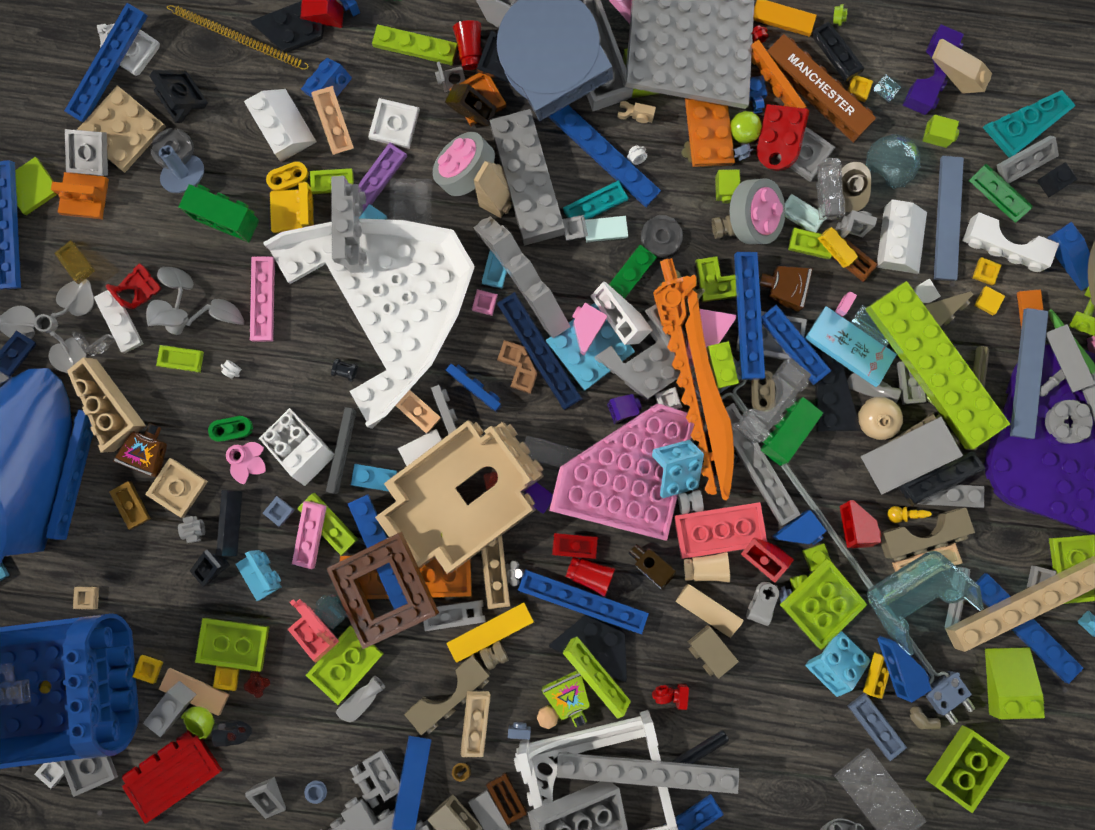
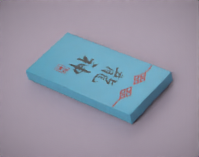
[805,306,897,387]

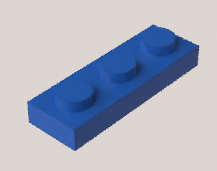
[446,364,502,413]

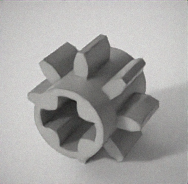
[178,516,205,543]

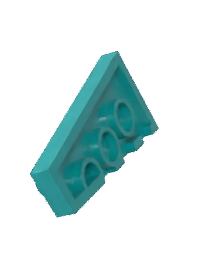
[983,90,1076,158]

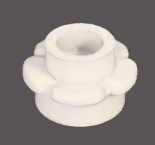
[627,145,647,165]
[221,360,242,379]

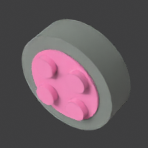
[433,132,495,196]
[728,178,785,244]

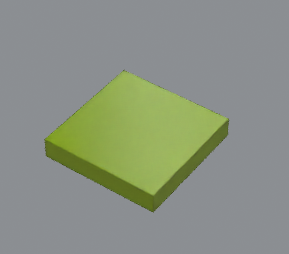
[15,157,57,215]

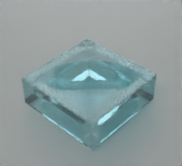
[873,74,901,102]

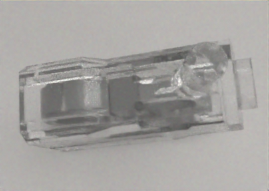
[816,158,846,220]

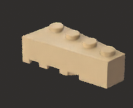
[67,357,146,453]

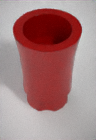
[453,20,482,70]
[566,557,615,597]

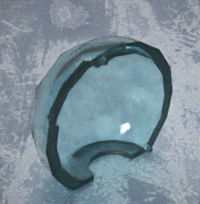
[866,134,921,189]

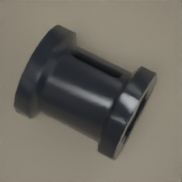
[331,358,358,382]

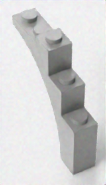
[473,216,571,338]
[320,797,434,830]

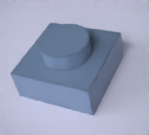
[263,496,294,527]
[508,722,531,740]

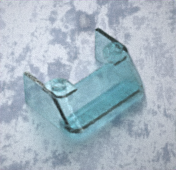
[867,551,984,656]

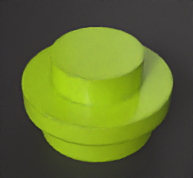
[833,4,848,26]

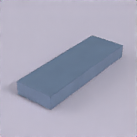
[847,693,907,761]

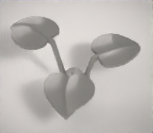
[146,266,244,335]
[0,279,94,373]

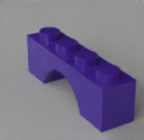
[903,25,964,115]

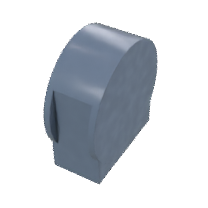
[497,0,613,121]

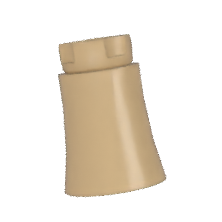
[684,552,730,583]

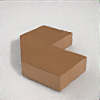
[497,340,537,394]

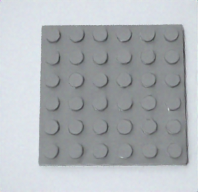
[625,0,754,109]

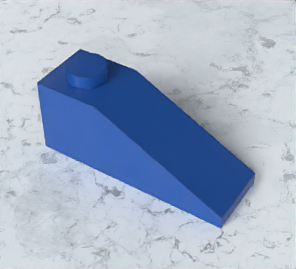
[1046,222,1090,291]
[877,636,932,703]

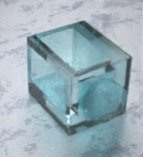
[313,594,347,630]

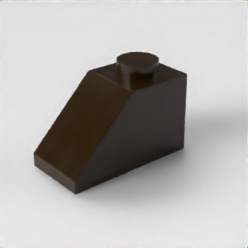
[445,84,497,126]

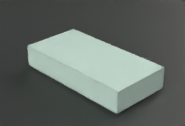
[785,194,827,233]
[585,216,628,242]

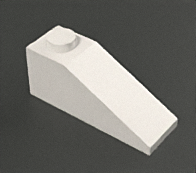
[590,282,652,345]

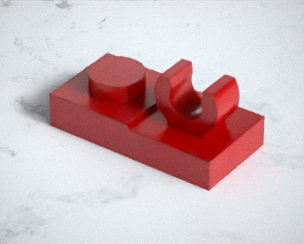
[552,533,598,559]

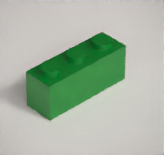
[760,397,823,466]

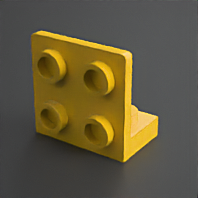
[270,182,314,233]

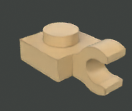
[617,101,656,123]

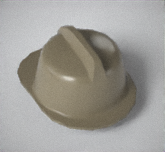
[836,162,871,213]

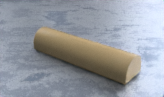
[481,535,510,609]

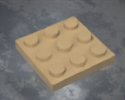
[77,86,166,173]

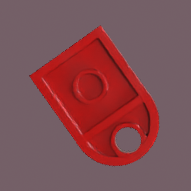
[757,104,809,171]

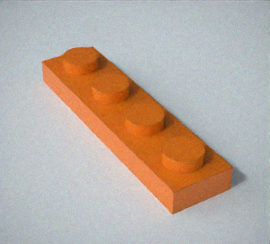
[751,40,806,108]

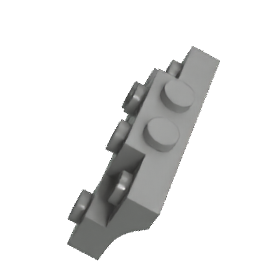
[331,176,367,273]

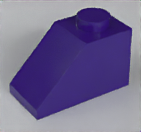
[607,394,642,425]

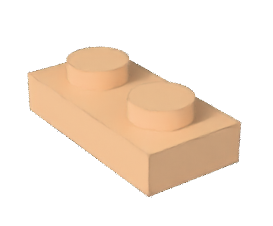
[395,390,441,433]

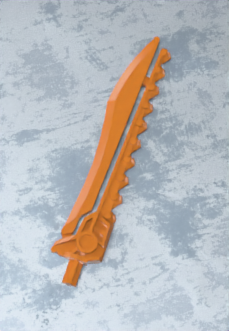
[653,258,734,500]

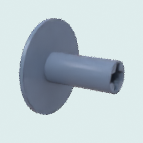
[159,145,204,193]

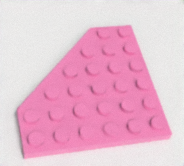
[549,404,694,541]

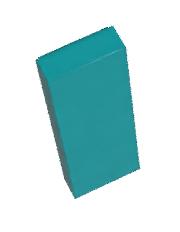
[563,180,628,220]

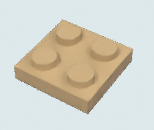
[145,458,208,518]

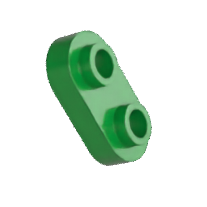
[208,416,253,442]

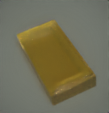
[54,240,95,284]

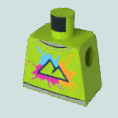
[542,670,590,727]

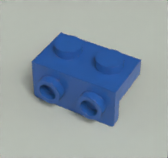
[301,58,352,98]

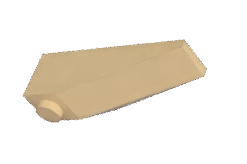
[474,161,512,218]

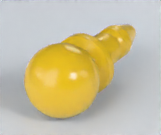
[887,506,932,523]

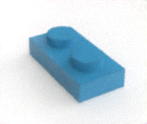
[351,464,398,491]

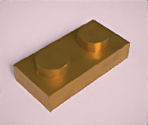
[109,481,151,530]

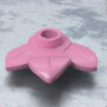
[226,442,266,484]

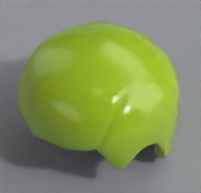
[730,111,762,144]
[181,706,215,739]

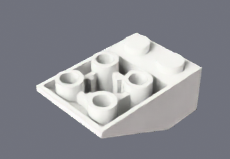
[259,408,334,486]

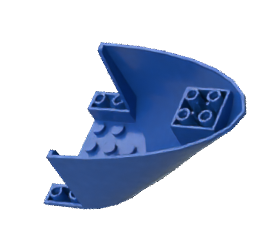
[0,368,72,565]

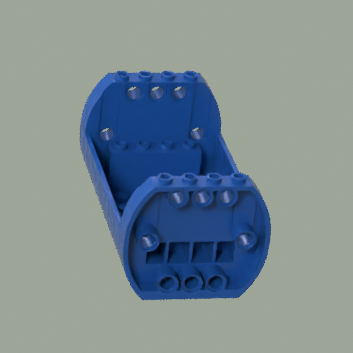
[0,613,139,769]

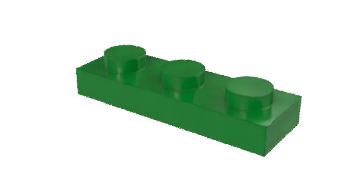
[969,164,1033,223]
[609,245,657,299]

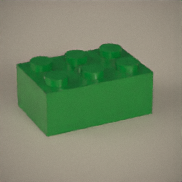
[178,184,259,243]

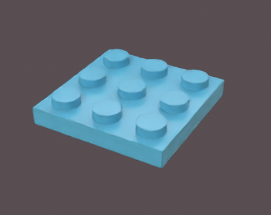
[546,303,635,391]

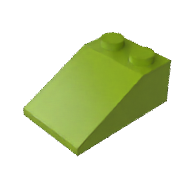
[985,647,1045,719]

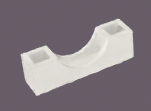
[962,213,1059,272]

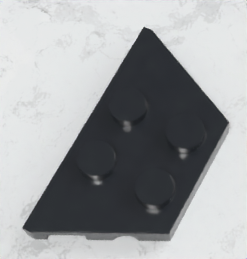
[250,1,324,54]
[549,615,627,682]

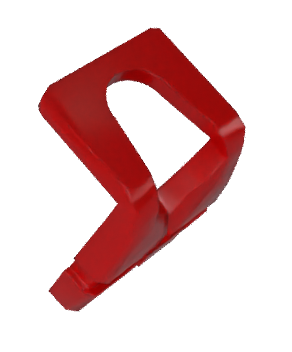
[106,264,162,309]

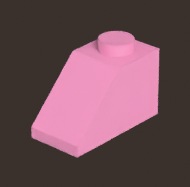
[572,303,607,356]

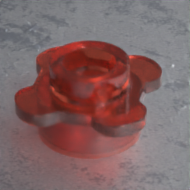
[244,671,270,698]

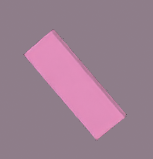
[292,501,327,570]

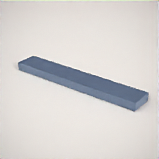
[934,156,964,281]
[1010,308,1048,439]

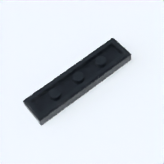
[900,451,986,506]

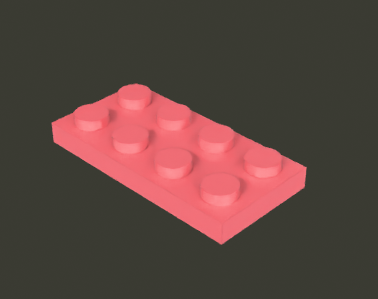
[674,502,767,559]

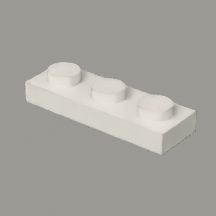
[94,290,143,354]

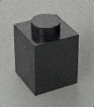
[1037,162,1077,198]

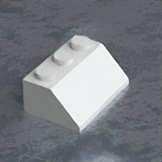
[244,89,317,162]
[876,200,927,274]

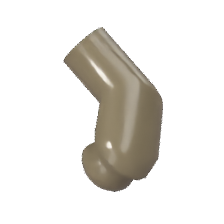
[910,706,941,729]

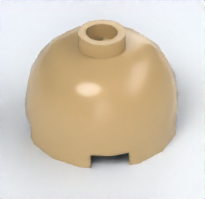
[858,397,903,440]

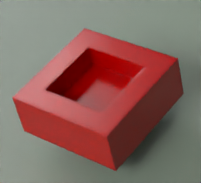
[673,684,689,710]

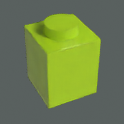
[922,115,959,148]
[715,170,740,204]

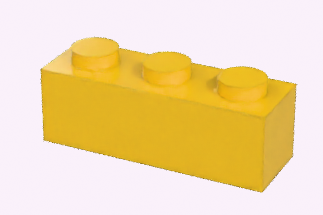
[817,227,858,268]
[863,653,889,699]

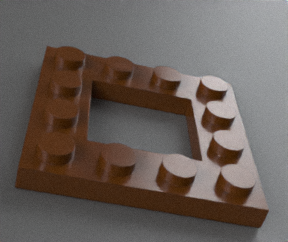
[326,532,439,649]

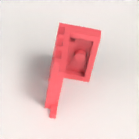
[288,599,340,663]

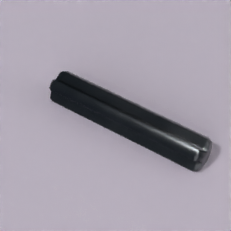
[671,730,729,764]

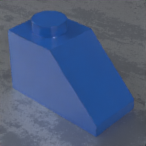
[772,510,826,545]

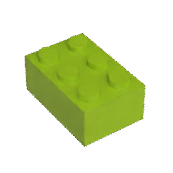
[926,725,1010,813]

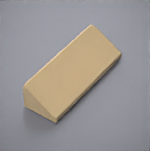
[675,584,744,638]

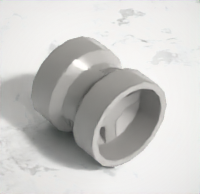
[678,490,704,514]

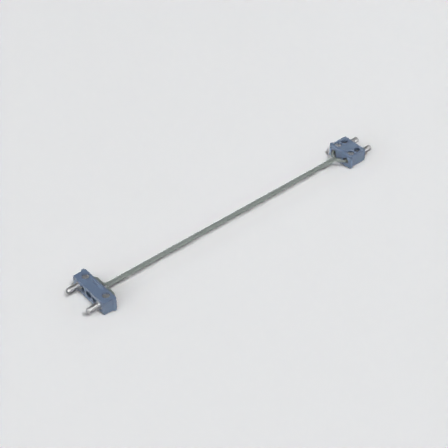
[693,355,975,725]

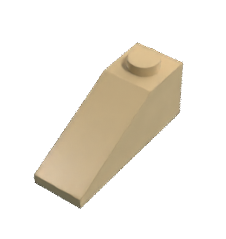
[932,39,992,93]

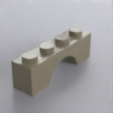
[881,508,975,561]
[404,654,490,735]

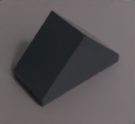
[190,549,230,587]

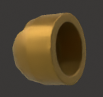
[452,763,471,782]

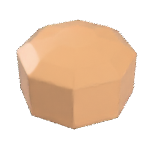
[537,705,559,729]

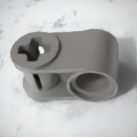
[746,582,779,626]

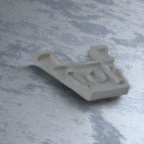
[594,320,680,400]

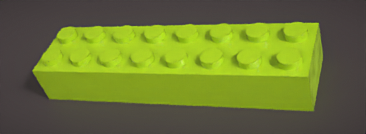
[865,281,1010,449]

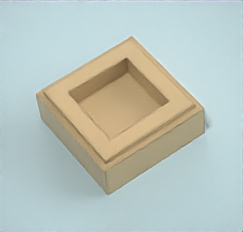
[73,587,99,609]

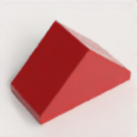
[300,0,344,28]

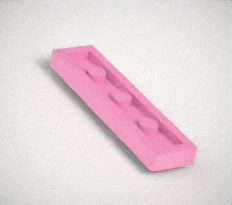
[250,257,275,342]

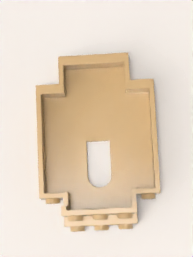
[375,421,544,574]

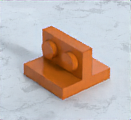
[51,172,109,220]

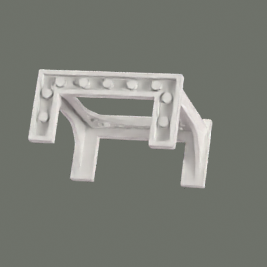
[514,710,678,830]

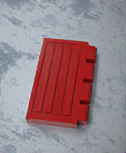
[122,730,223,824]

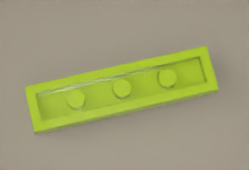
[372,24,458,66]
[563,637,631,719]

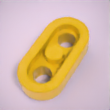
[266,162,309,191]

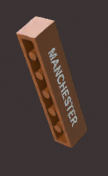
[767,34,876,143]

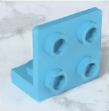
[652,440,704,498]
[236,550,281,601]
[805,631,871,697]

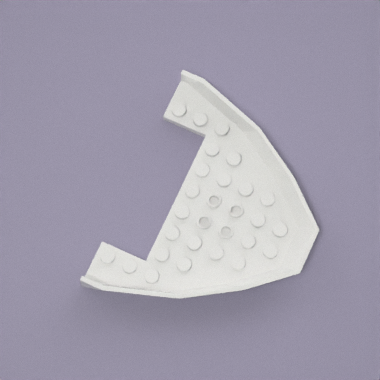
[263,219,475,429]

